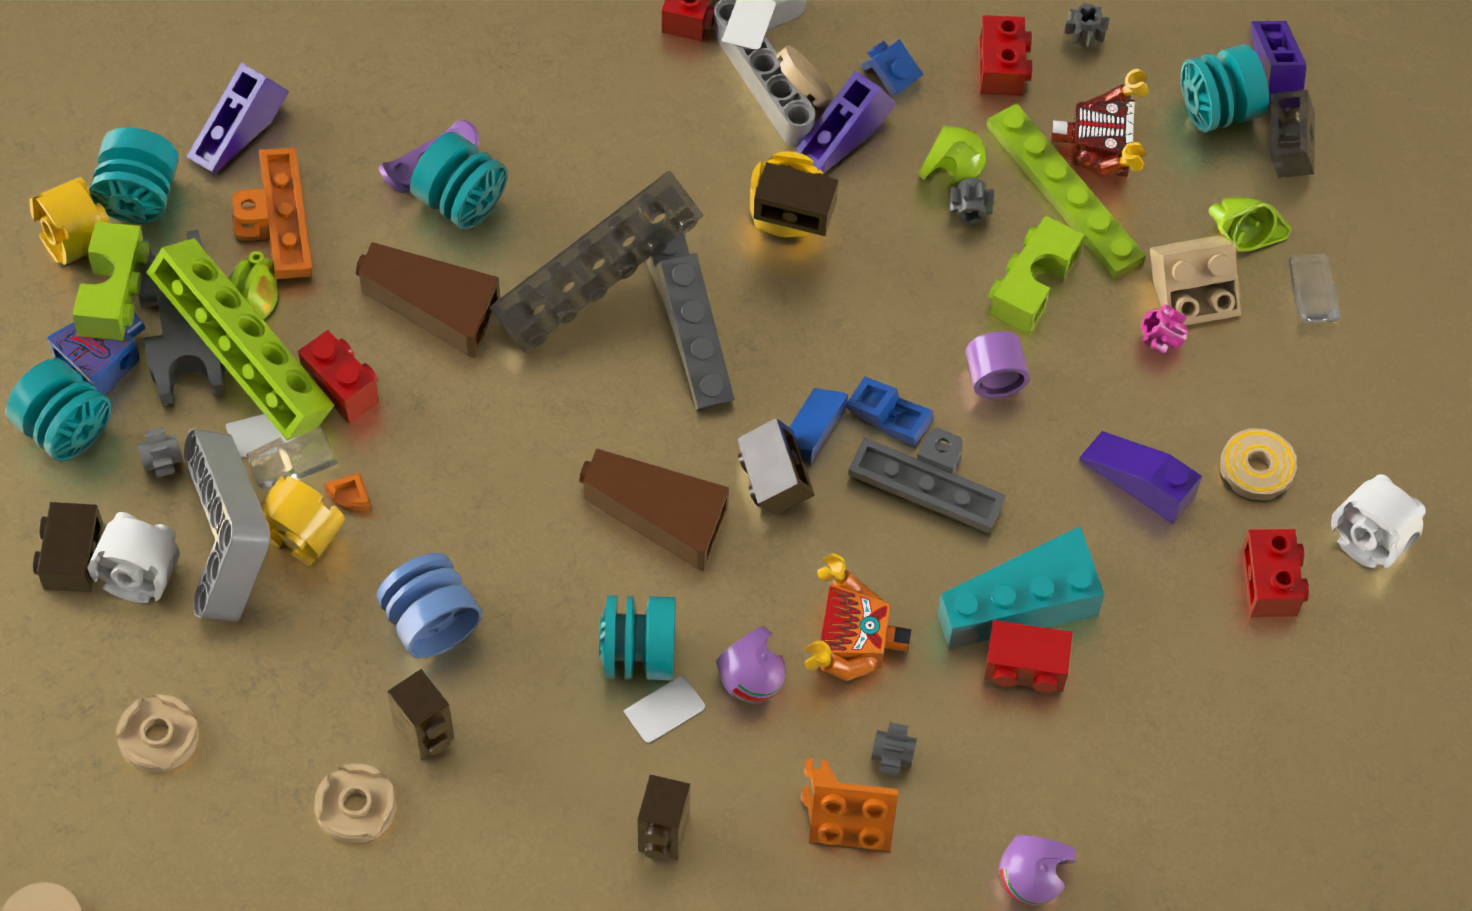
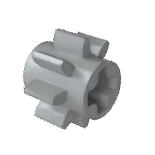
[137,427,183,478]

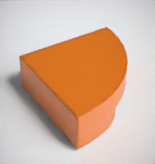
[323,472,372,513]

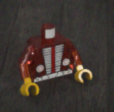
[1050,69,1149,178]

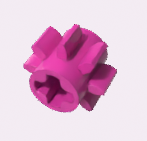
[1141,304,1188,354]

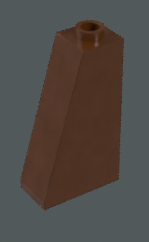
[356,242,500,358]
[579,448,729,571]

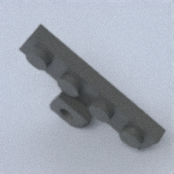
[848,428,1006,534]

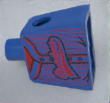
[47,313,146,396]

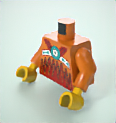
[805,553,912,681]

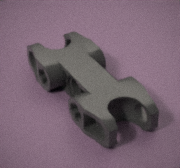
[138,230,227,405]

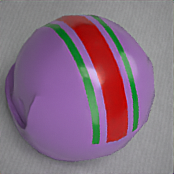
[716,626,786,704]
[999,835,1077,906]

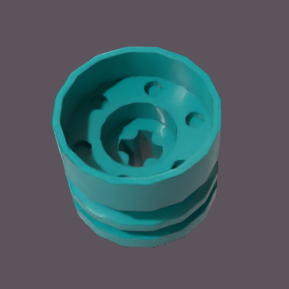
[1181,44,1269,133]
[89,127,179,223]
[410,132,508,230]
[5,358,112,462]
[599,595,676,681]

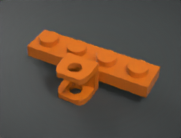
[232,147,312,279]

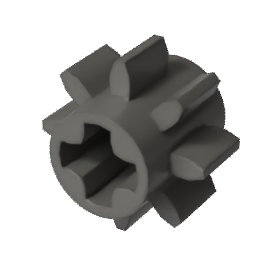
[1064,3,1110,48]
[950,178,994,224]
[871,722,917,776]

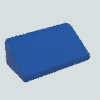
[789,388,848,464]

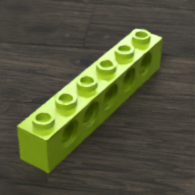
[146,238,334,441]

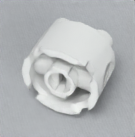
[1331,474,1426,569]
[88,512,180,603]

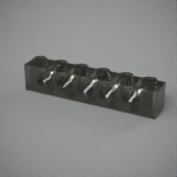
[490,170,704,352]

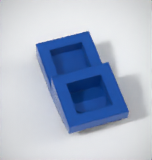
[846,377,934,447]

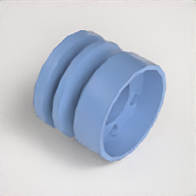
[376,553,482,658]

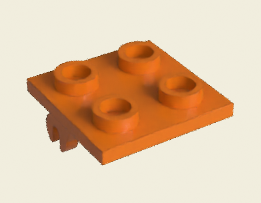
[801,758,898,851]

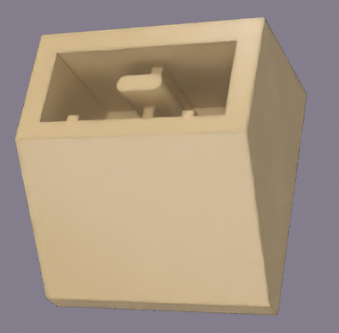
[1150,235,1241,325]

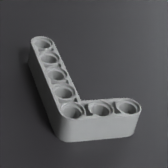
[714,0,815,147]
[184,429,270,622]

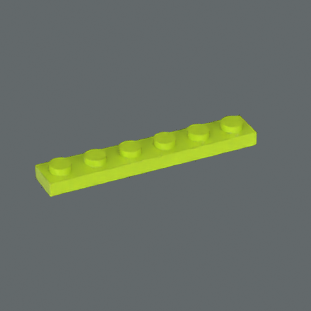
[986,103,1146,280]

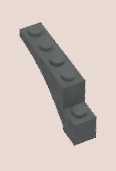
[640,222,735,410]

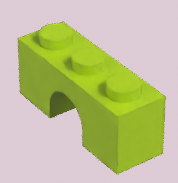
[988,215,1085,335]
[72,221,149,341]

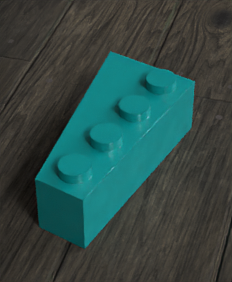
[937,526,1105,649]

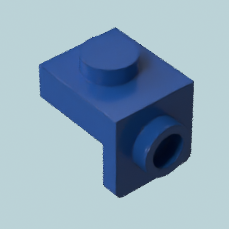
[861,39,924,96]

